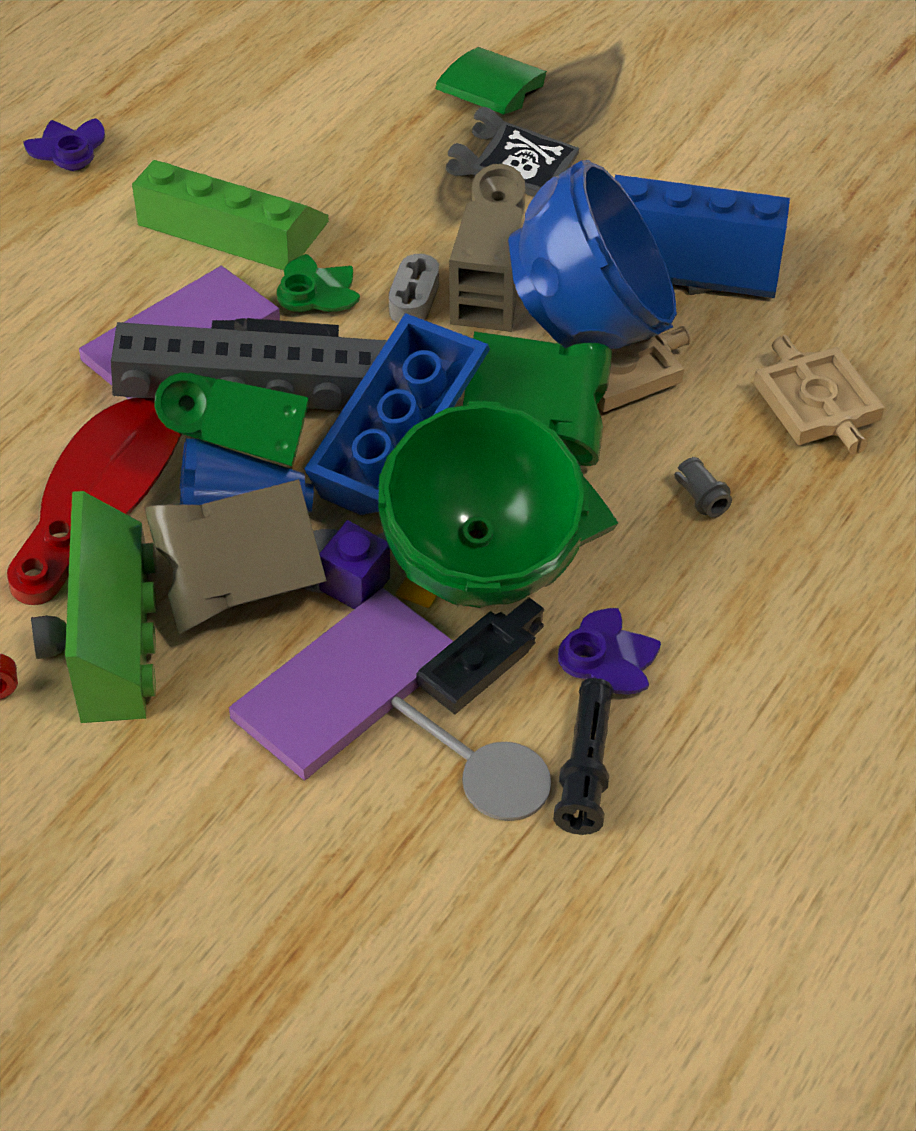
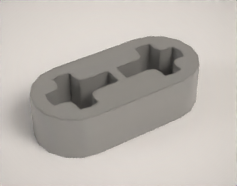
[389,254,439,323]

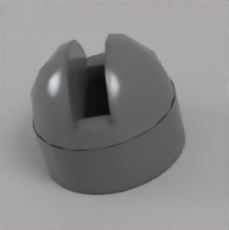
[31,615,67,659]

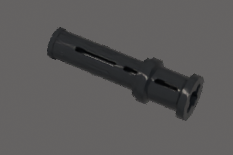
[553,678,614,835]

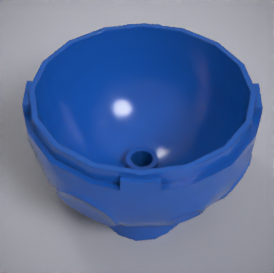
[508,160,677,349]

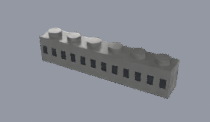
[111,322,387,411]

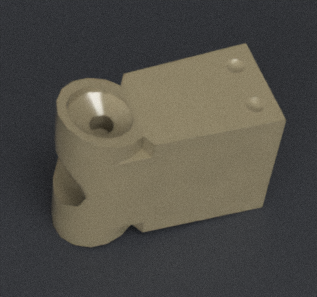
[449,164,525,332]
[144,479,326,635]

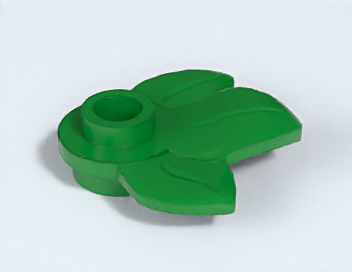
[277,254,360,312]

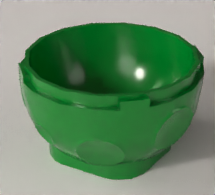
[378,401,589,608]

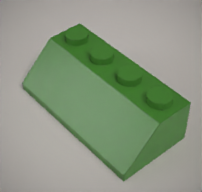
[132,160,329,270]
[65,491,157,723]

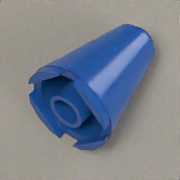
[180,438,314,513]

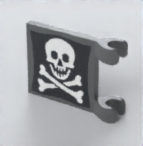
[446,107,579,197]

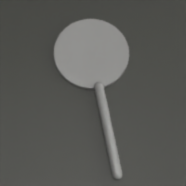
[391,696,551,821]

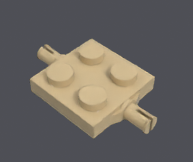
[597,326,691,412]
[753,335,884,455]

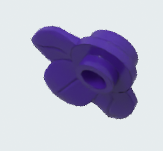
[23,118,105,171]
[558,608,661,695]

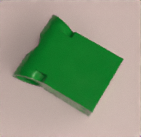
[463,331,612,466]
[154,372,309,467]

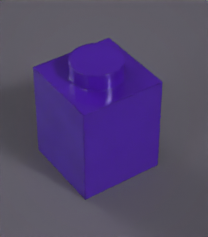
[319,520,390,609]

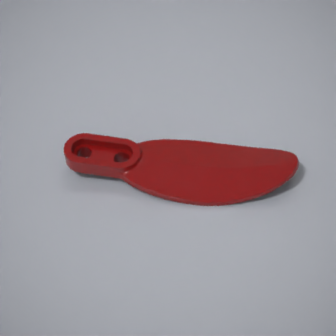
[7,397,182,605]

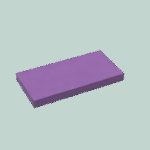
[79,265,280,399]
[229,588,453,781]

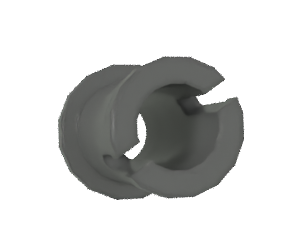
[674,457,732,517]

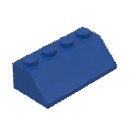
[615,174,790,298]
[304,313,490,515]

